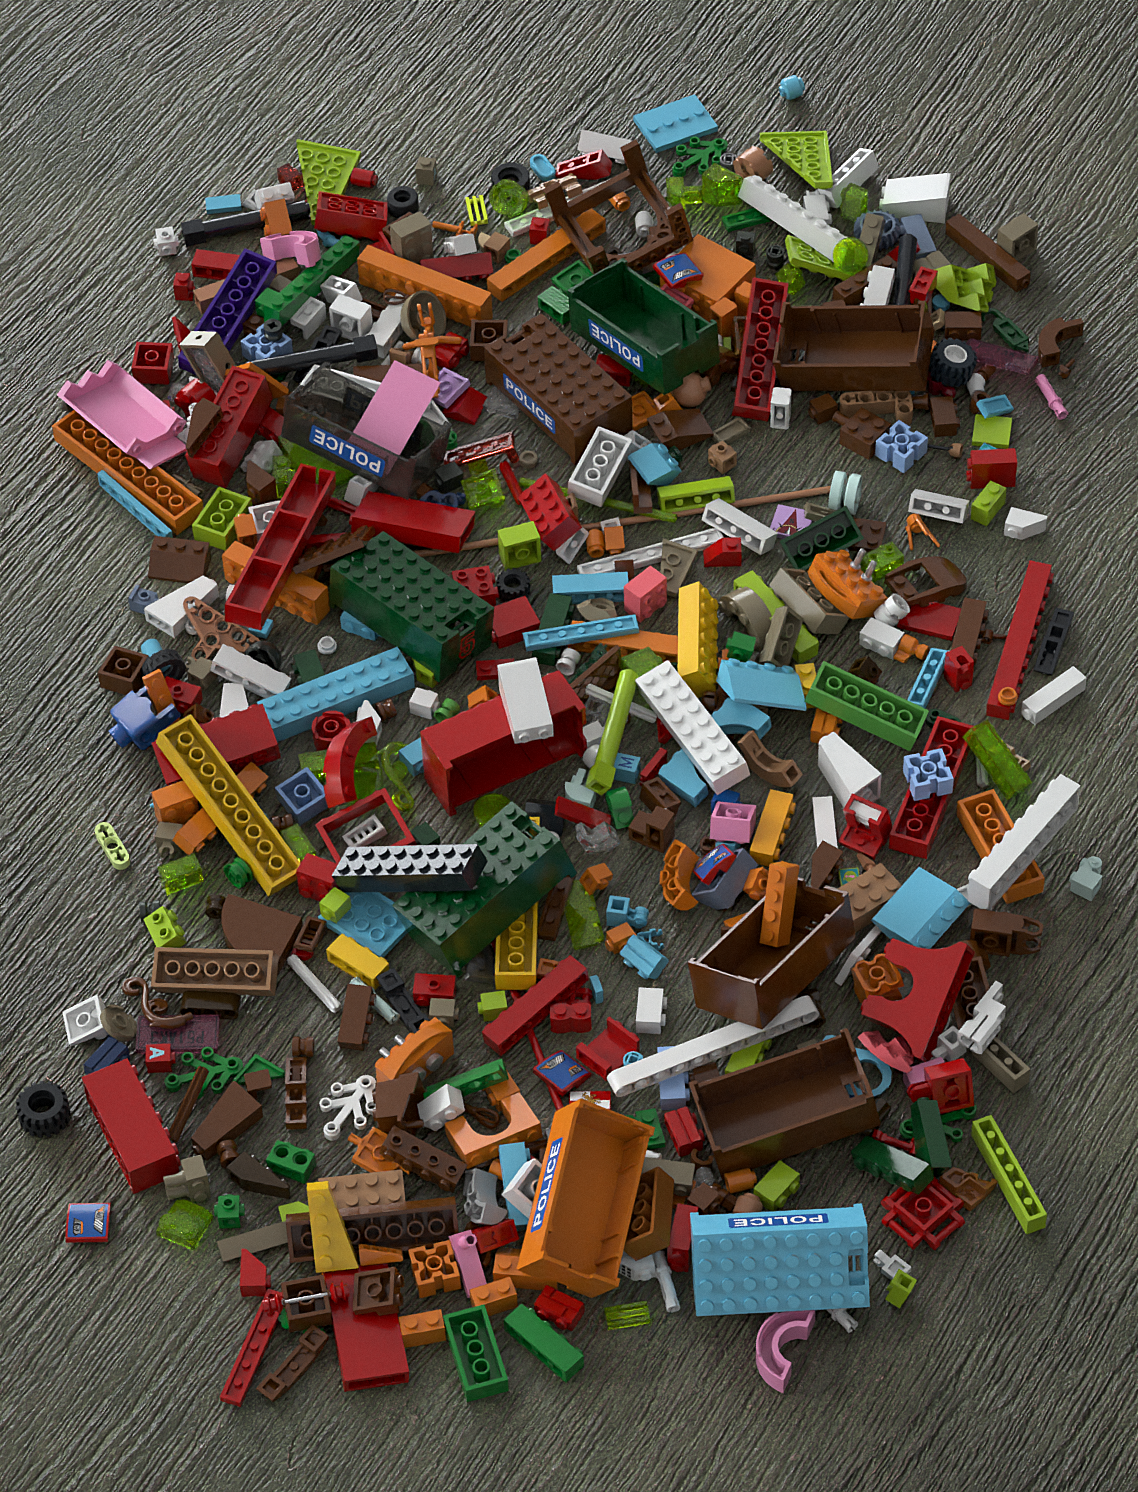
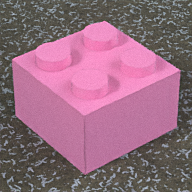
[710,801,756,844]

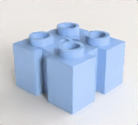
[241,324,293,361]
[875,420,928,473]
[903,748,954,801]

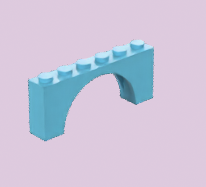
[658,698,772,808]

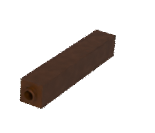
[945,213,1031,293]

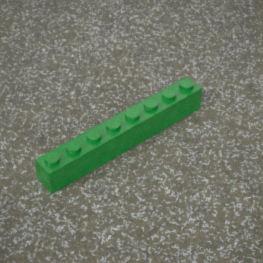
[264,235,360,326]

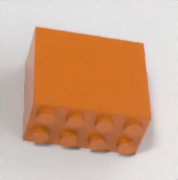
[660,234,756,322]

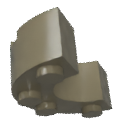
[718,586,772,653]

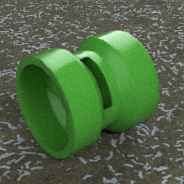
[434,698,460,723]

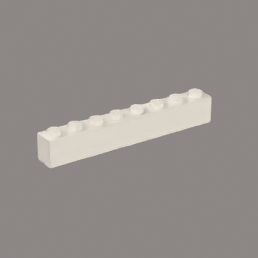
[738,175,858,267]

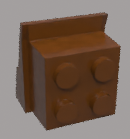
[372,1072,426,1136]

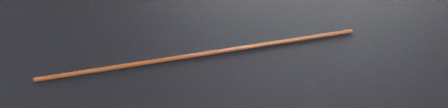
[323,486,831,572]

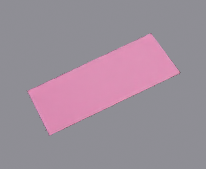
[348,360,441,474]

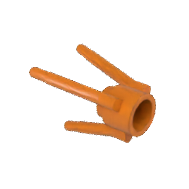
[905,513,940,550]

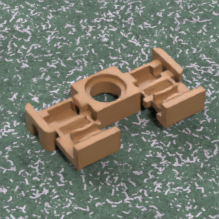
[524,173,583,210]

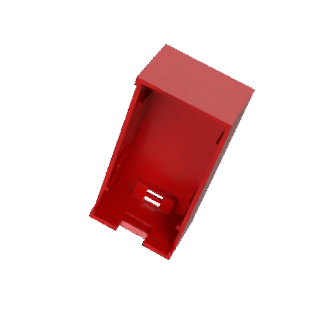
[420,670,587,817]

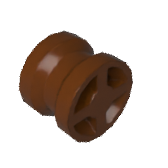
[375,698,397,721]

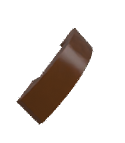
[256,1324,329,1402]

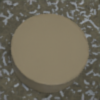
[519,451,538,469]

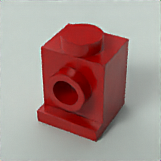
[173,272,195,301]

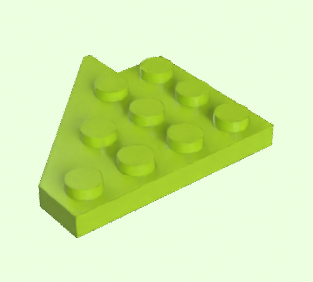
[785,235,858,281]

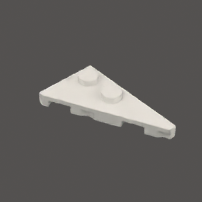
[834,926,882,986]

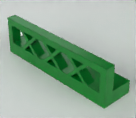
[423,1058,509,1099]

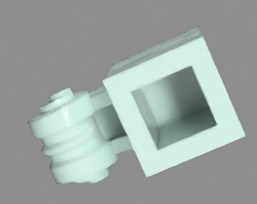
[1069,856,1102,901]

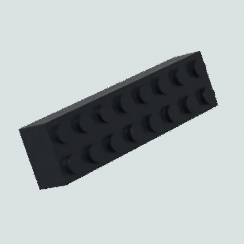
[332,844,488,893]

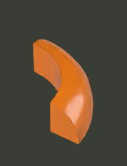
[660,839,700,910]

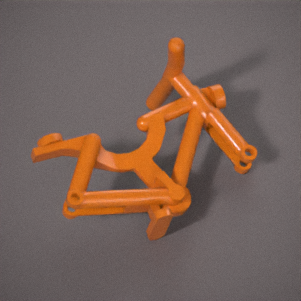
[402,303,462,398]

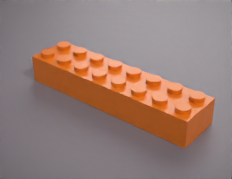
[357,245,493,327]

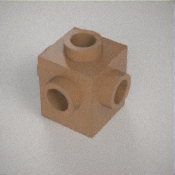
[708,441,737,474]

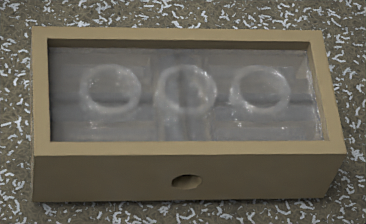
[179,331,237,393]

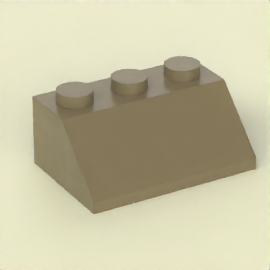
[759,606,804,667]

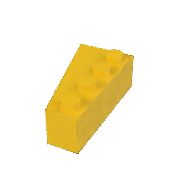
[307,1181,359,1273]

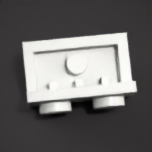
[240,440,283,473]

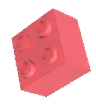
[624,565,667,623]

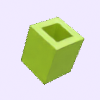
[319,887,351,924]
[477,990,508,1022]

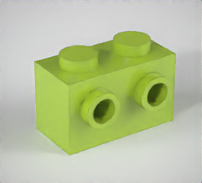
[143,906,187,948]

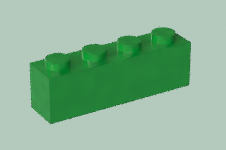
[504,1303,584,1383]

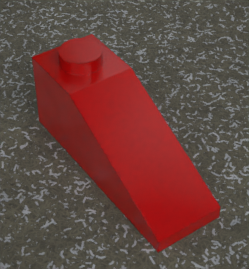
[555,149,612,180]

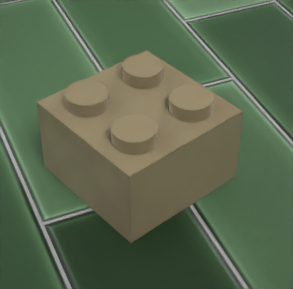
[997,213,1039,261]

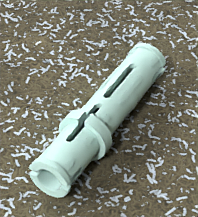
[349,977,400,1024]

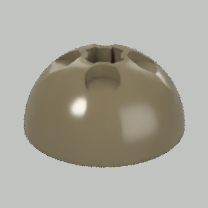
[400,290,446,340]

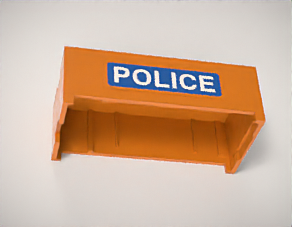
[517,1098,655,1298]

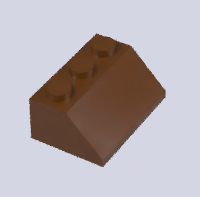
[148,536,212,583]

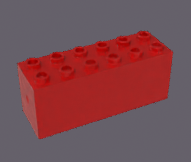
[185,365,273,488]
[152,703,281,786]
[81,1058,181,1194]

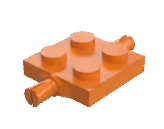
[348,1127,411,1175]

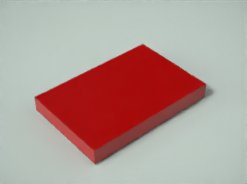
[897,602,961,641]

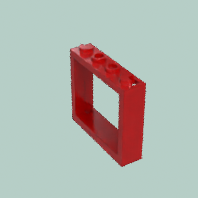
[315,788,417,864]

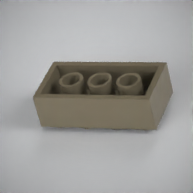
[769,568,849,635]

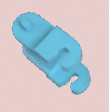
[637,928,664,950]

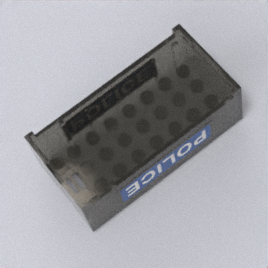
[281,361,452,500]

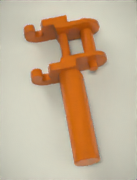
[432,221,478,237]

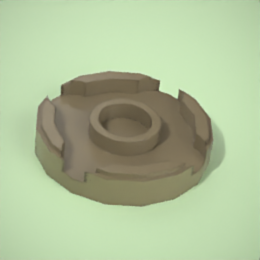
[100,1004,137,1042]

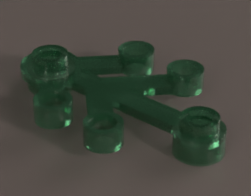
[567,643,608,684]

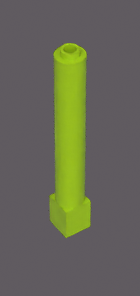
[585,669,638,796]

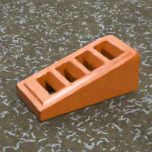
[359,1244,403,1266]

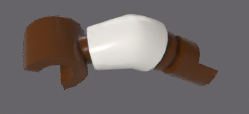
[966,362,996,414]

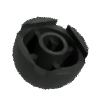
[244,641,282,671]

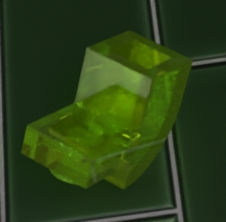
[666,177,702,209]

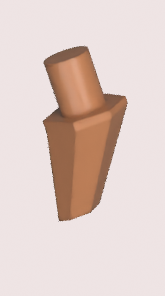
[856,853,876,871]

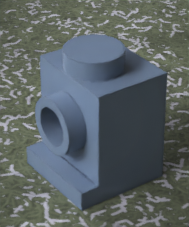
[128,585,159,614]

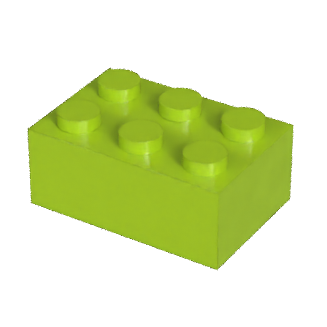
[192,487,252,551]

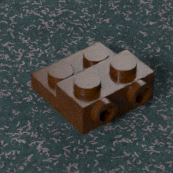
[353,1267,405,1316]

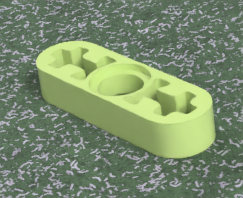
[95,822,130,870]

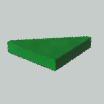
[233,1054,286,1085]

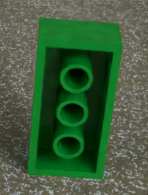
[443,1304,509,1402]

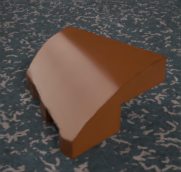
[939,1167,998,1211]

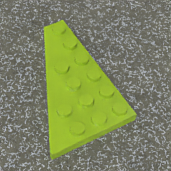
[760,131,833,190]
[296,139,361,225]

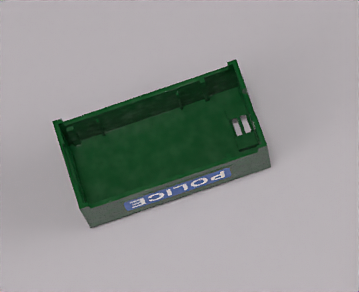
[567,258,720,395]

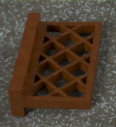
[570,645,621,714]

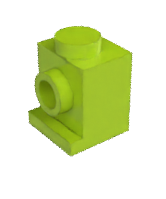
[885,1269,917,1309]

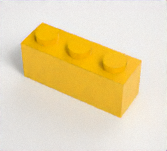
[326,934,389,990]

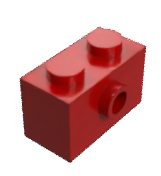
[165,676,203,714]
[413,973,457,1006]

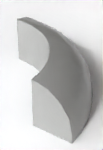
[463,1168,508,1225]

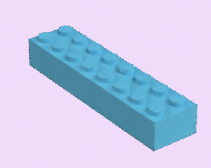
[257,647,415,742]

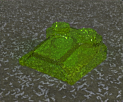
[461,468,506,510]
[156,1200,214,1251]

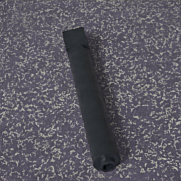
[181,200,311,247]
[893,234,917,305]
[246,334,378,376]

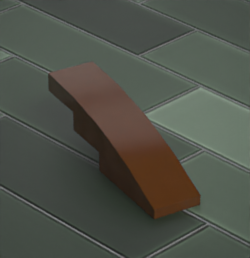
[285,1057,307,1130]

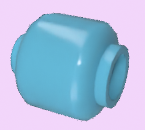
[778,75,805,100]

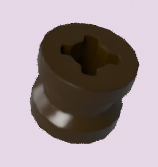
[205,894,226,919]

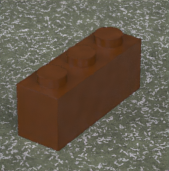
[337,984,376,1051]

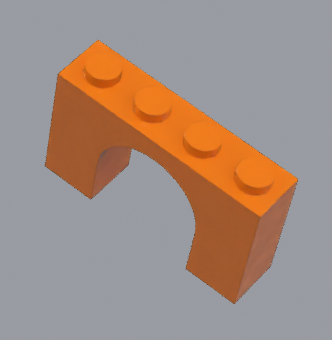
[444,1092,543,1169]

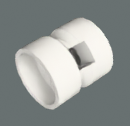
[874,594,910,627]

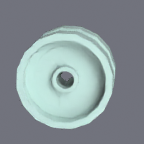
[828,471,862,515]

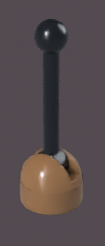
[927,443,963,458]

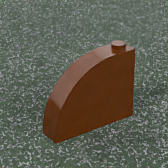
[221,894,303,976]

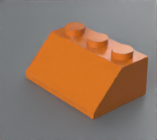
[493,1247,558,1290]

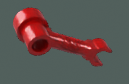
[871,1130,916,1158]

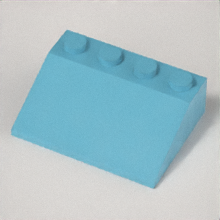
[716,658,807,711]
[871,867,970,949]

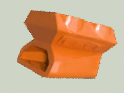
[850,954,904,1004]

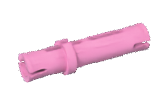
[1035,374,1068,420]

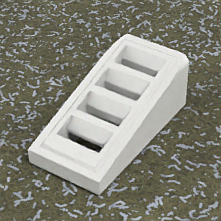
[342,814,388,847]

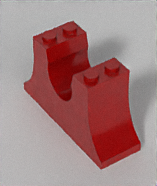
[861,938,975,1063]

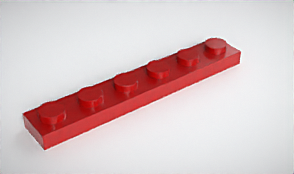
[220,1289,283,1407]

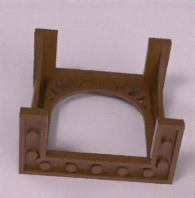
[543,139,694,275]

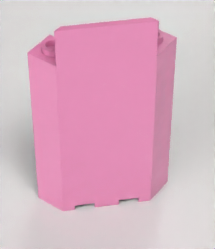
[57,360,187,470]

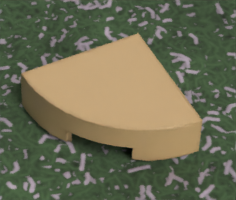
[478,232,491,252]

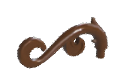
[122,977,193,1029]

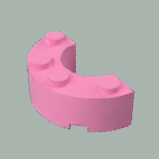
[260,231,321,267]
[756,1310,815,1393]

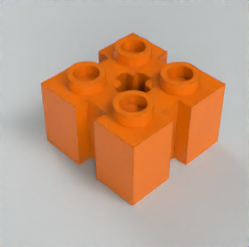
[408,1240,461,1299]

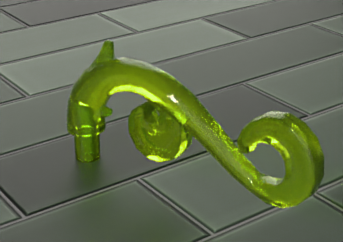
[377,741,414,812]

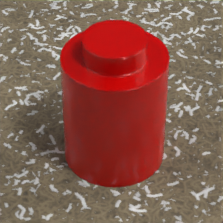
[350,168,378,189]

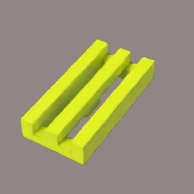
[465,195,488,226]

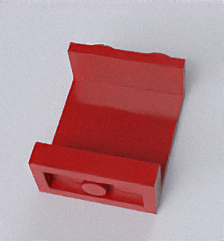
[576,1016,640,1081]

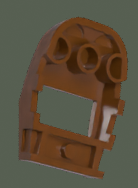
[884,556,967,608]

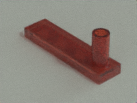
[444,431,519,466]

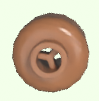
[733,1193,763,1214]

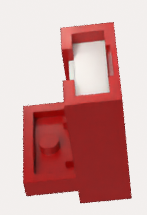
[838,793,893,860]

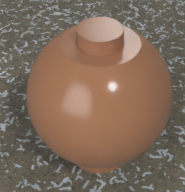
[671,372,712,408]

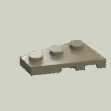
[660,538,698,598]

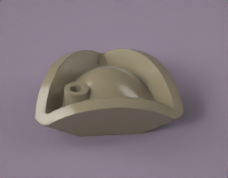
[577,598,617,621]

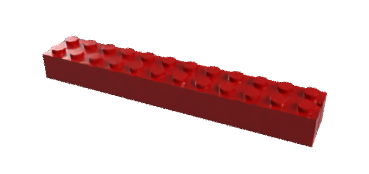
[225,463,336,630]

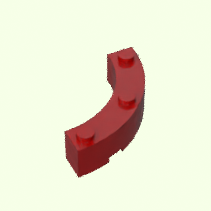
[323,716,378,809]

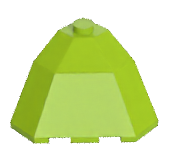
[934,263,997,313]

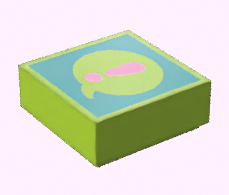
[838,867,860,886]

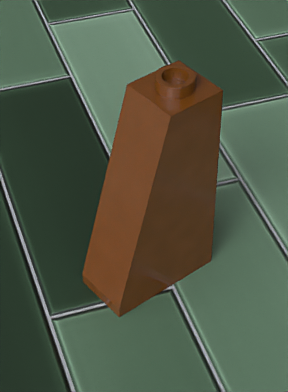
[191,1081,263,1161]

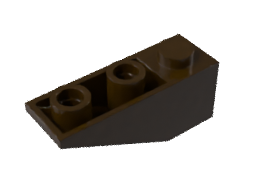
[227,1151,291,1199]

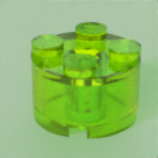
[489,179,528,217]

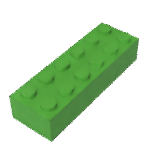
[804,661,929,751]

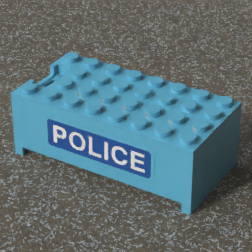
[690,1204,870,1316]

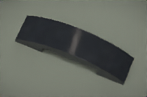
[376,968,430,1034]

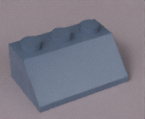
[692,848,758,910]

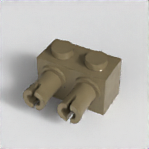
[163,1155,211,1203]

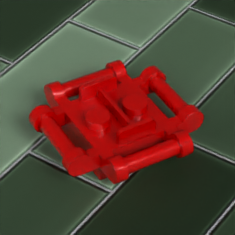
[881,1175,965,1250]

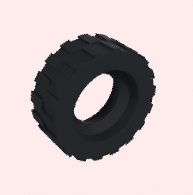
[491,162,530,199]
[142,649,186,680]

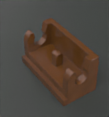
[639,777,681,816]

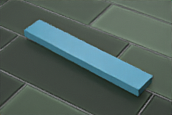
[98,470,173,538]
[523,614,639,652]

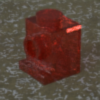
[277,163,304,191]

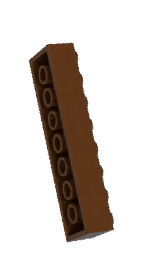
[286,1197,459,1263]

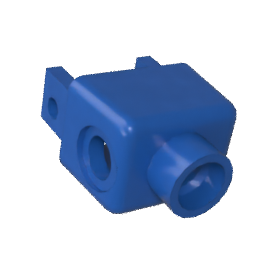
[108,686,181,750]

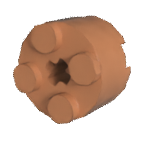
[733,146,773,183]

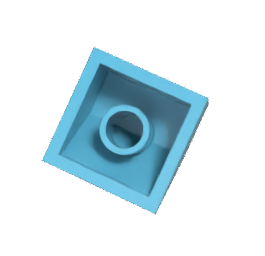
[628,443,681,486]

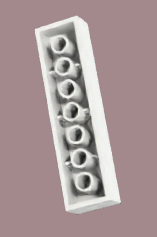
[635,660,750,795]
[967,774,1081,911]

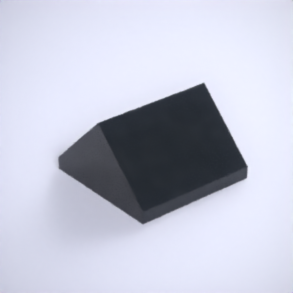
[525,798,566,837]

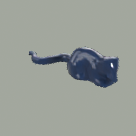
[390,490,466,508]

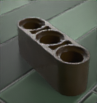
[180,991,241,1020]

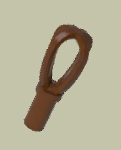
[383,289,411,305]
[463,1102,500,1129]

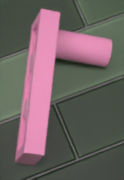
[449,1230,487,1298]

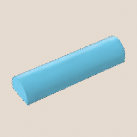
[907,648,948,709]

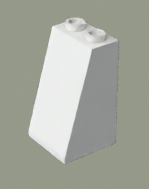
[879,173,951,223]
[498,657,553,744]
[818,732,881,808]

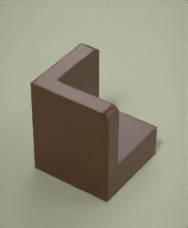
[244,1069,272,1101]

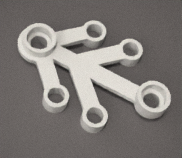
[319,1075,376,1141]

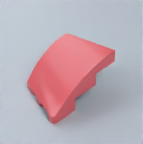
[858,1031,914,1073]

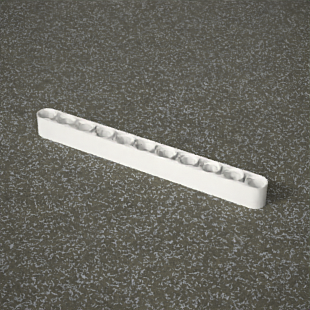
[607,996,819,1097]

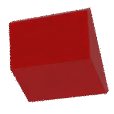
[442,387,488,425]

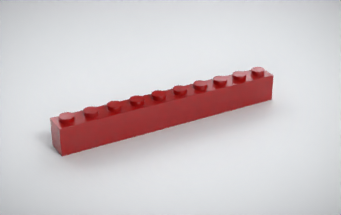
[986,560,1054,720]

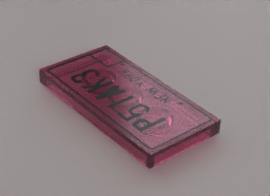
[967,338,1039,375]
[135,1015,220,1054]

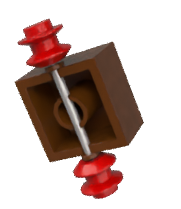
[262,1275,350,1332]

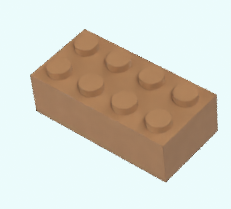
[838,863,902,933]
[318,1169,406,1209]

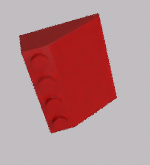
[314,191,388,241]

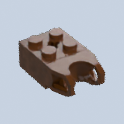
[970,909,1043,957]

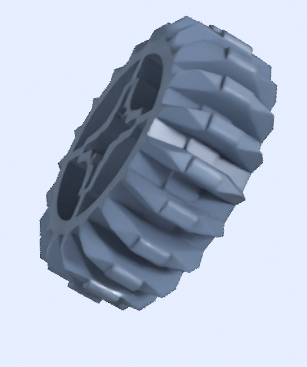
[854,209,901,251]

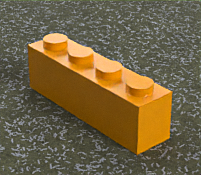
[750,789,796,866]

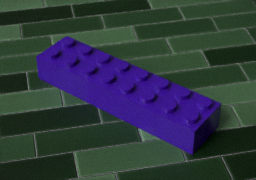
[178,248,277,376]

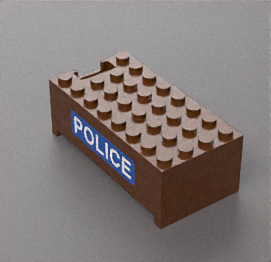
[484,313,633,465]

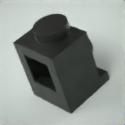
[736,231,756,260]

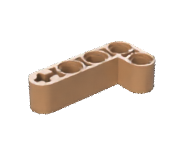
[839,391,913,425]

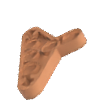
[183,596,260,662]

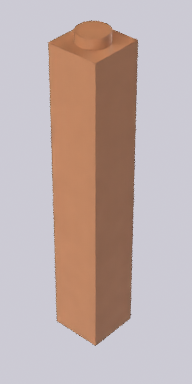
[193,257,301,314]

